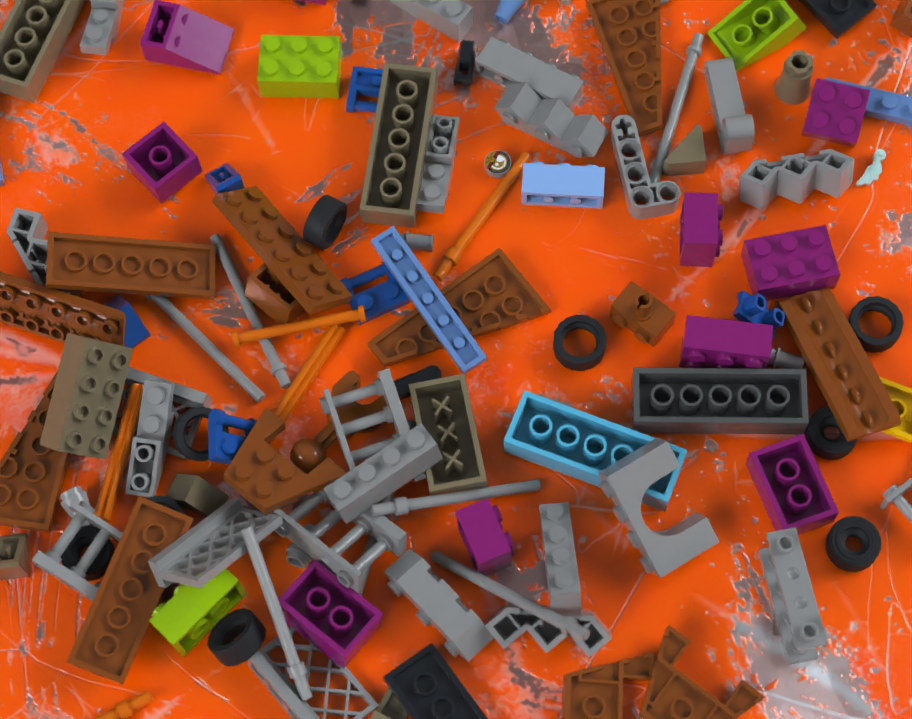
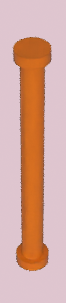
[232,305,366,348]

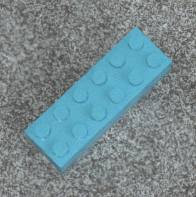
[503,390,687,512]

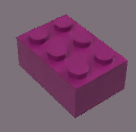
[741,225,840,301]
[679,315,773,369]
[745,434,839,535]
[278,559,383,669]

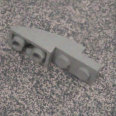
[80,0,124,55]
[417,115,460,214]
[125,379,175,497]

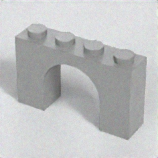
[598,437,720,578]

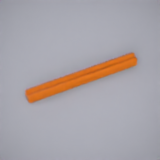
[271,324,345,441]
[94,383,144,521]

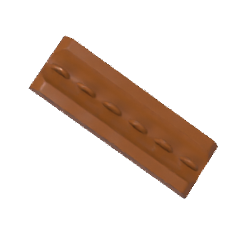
[0,271,126,346]
[775,286,901,441]

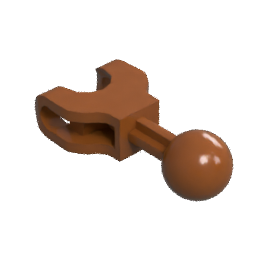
[290,370,387,475]

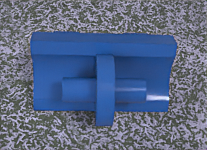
[733,290,785,340]

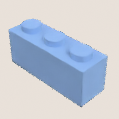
[521,161,605,209]

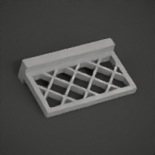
[112,367,213,460]
[148,498,284,588]
[248,626,379,719]

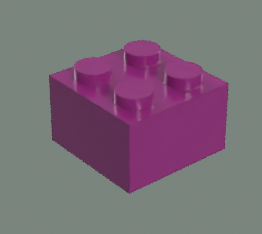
[801,78,870,148]
[122,121,203,204]
[679,192,723,267]
[455,498,514,576]

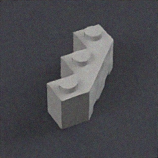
[494,82,609,158]
[739,149,855,210]
[6,208,82,297]
[384,548,494,662]
[485,602,612,657]

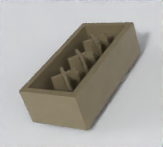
[39,333,133,460]
[408,374,487,496]

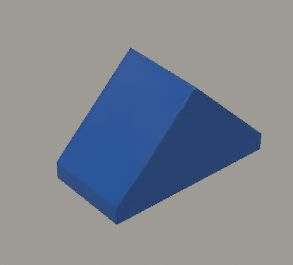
[204,163,245,194]
[104,294,151,348]

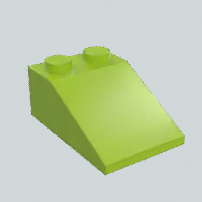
[707,0,807,72]

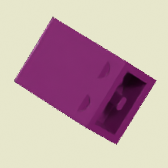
[140,0,235,75]

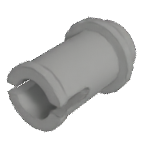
[401,231,434,252]
[768,347,804,369]

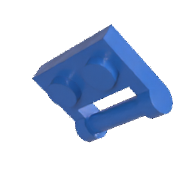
[346,66,383,113]
[340,261,410,325]
[208,408,257,465]

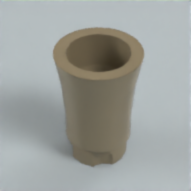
[774,50,813,105]

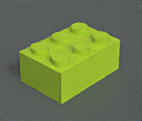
[257,35,343,98]
[149,568,247,658]

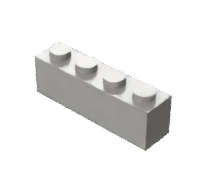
[388,0,473,43]
[475,37,584,112]
[323,423,443,524]
[539,502,582,617]

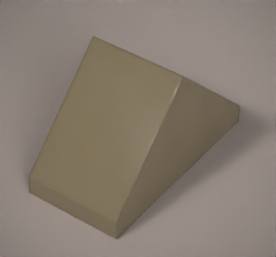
[662,124,707,176]
[165,473,228,517]
[0,533,30,581]

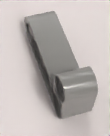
[704,57,755,155]
[610,115,681,219]

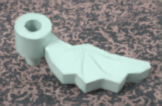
[856,149,886,186]

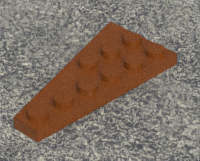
[585,0,662,137]
[367,248,551,367]
[0,371,70,533]

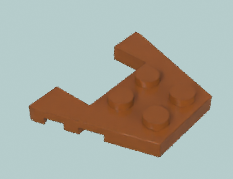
[224,408,347,515]
[639,625,765,719]
[562,653,655,719]

